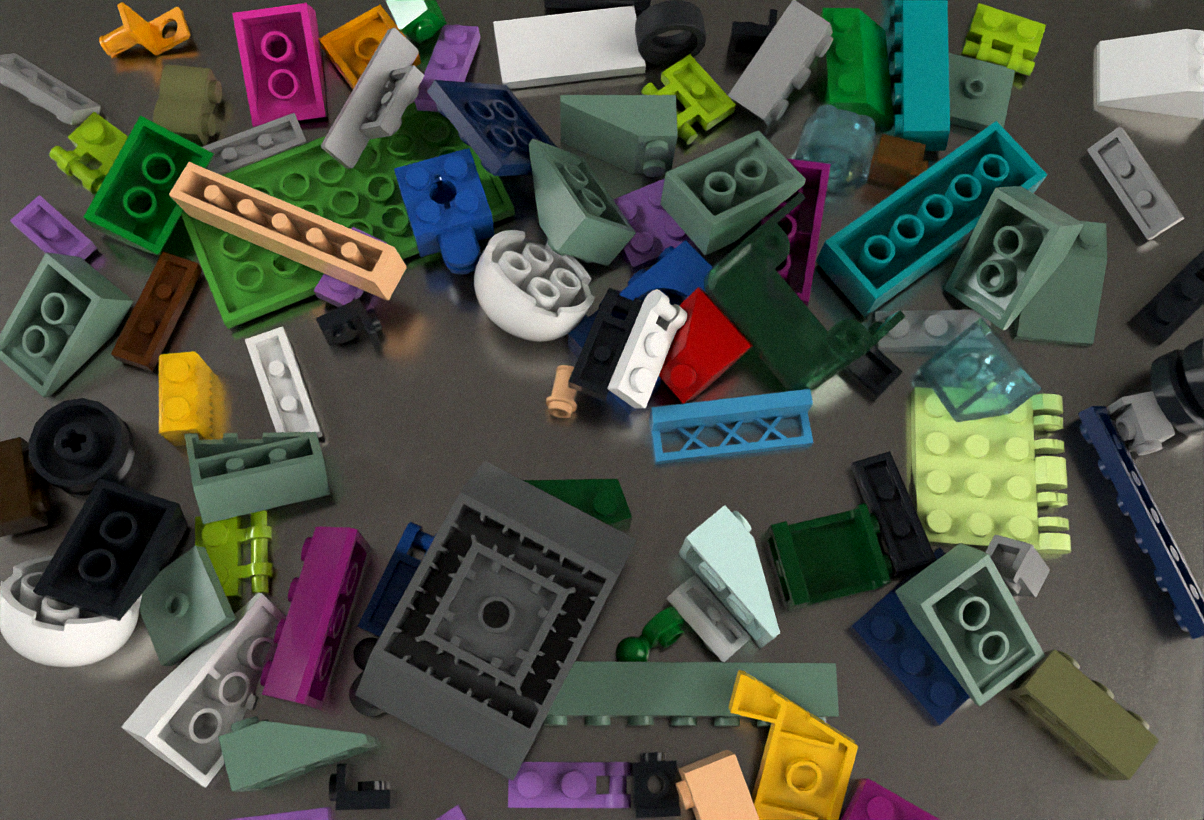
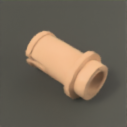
[546,365,577,418]

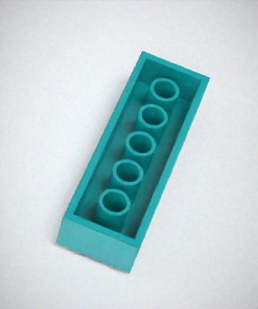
[816,121,1048,318]

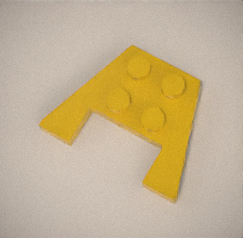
[728,670,858,820]

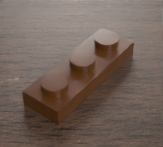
[111,251,203,372]

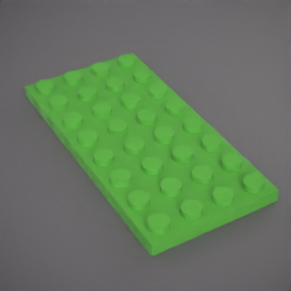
[181,102,515,329]

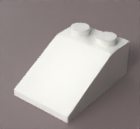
[1097,29,1204,119]

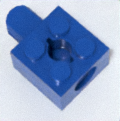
[394,148,494,275]

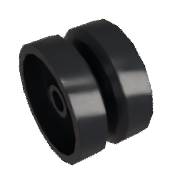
[1150,337,1204,436]
[29,398,142,500]

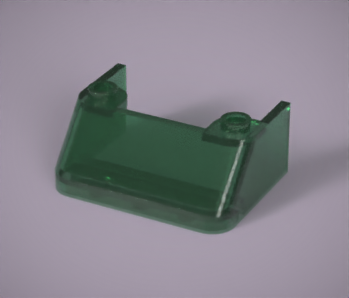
[704,192,906,391]

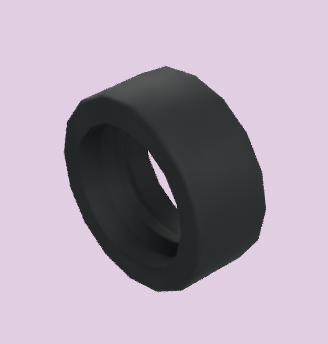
[635,0,707,65]

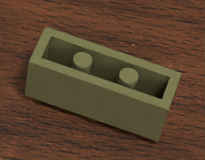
[1009,649,1159,781]

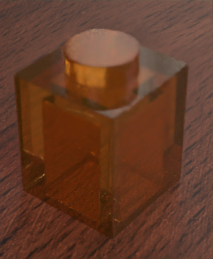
[866,134,928,191]

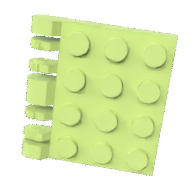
[911,387,1071,554]

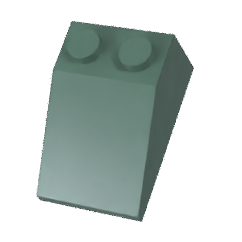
[560,95,677,177]
[660,130,806,256]
[528,139,636,266]
[944,186,1084,330]
[1014,221,1107,347]
[0,252,133,397]
[895,543,1046,707]
[218,716,381,792]

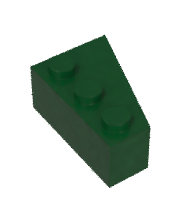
[523,479,632,531]

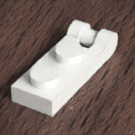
[607,289,687,408]

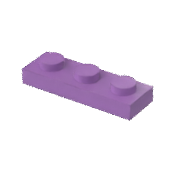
[414,24,481,112]

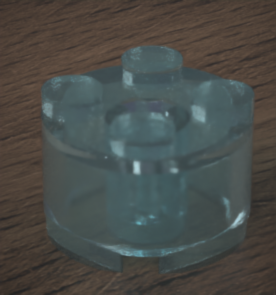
[795,105,876,194]

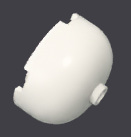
[474,230,595,342]
[0,555,142,667]

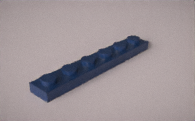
[1078,406,1204,640]

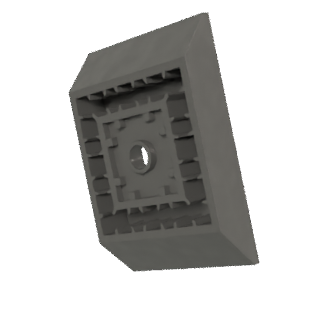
[355,460,637,780]

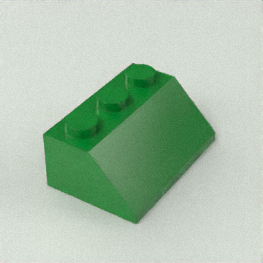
[816,8,894,127]
[83,115,214,256]

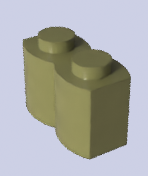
[152,64,222,147]

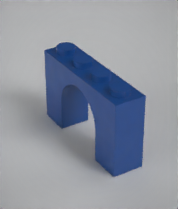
[568,240,749,415]

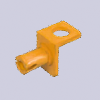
[99,2,190,58]

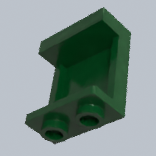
[764,503,892,612]

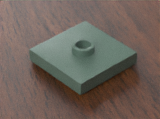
[949,53,1015,131]
[139,546,236,666]

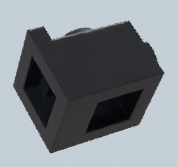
[631,752,681,819]

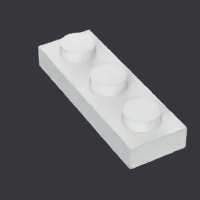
[245,326,323,438]

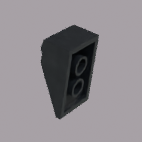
[33,478,188,621]

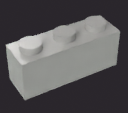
[728,0,833,126]

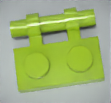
[961,3,1046,76]
[641,54,736,144]
[49,112,128,194]
[195,510,273,599]

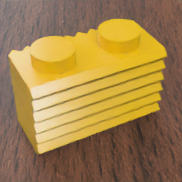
[159,351,213,446]

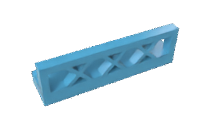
[649,389,814,465]

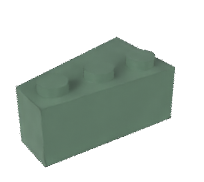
[184,432,330,524]

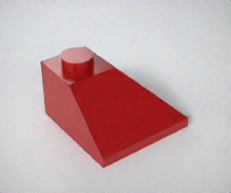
[659,287,753,404]

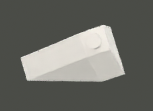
[122,593,286,788]

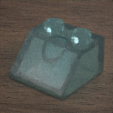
[918,317,1042,422]

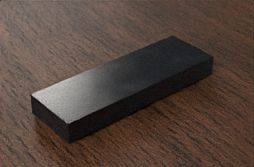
[851,451,937,577]

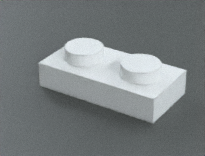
[666,575,751,662]

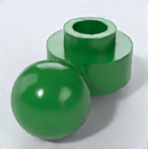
[615,606,685,662]

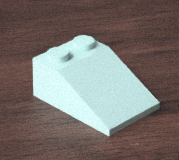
[678,505,780,649]

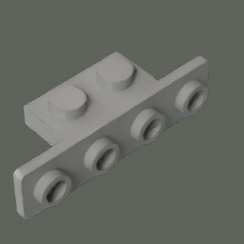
[321,28,425,169]

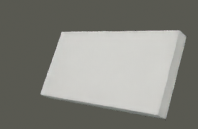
[493,5,646,89]

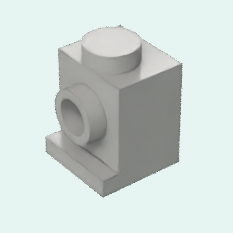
[1107,391,1176,456]
[985,535,1050,598]

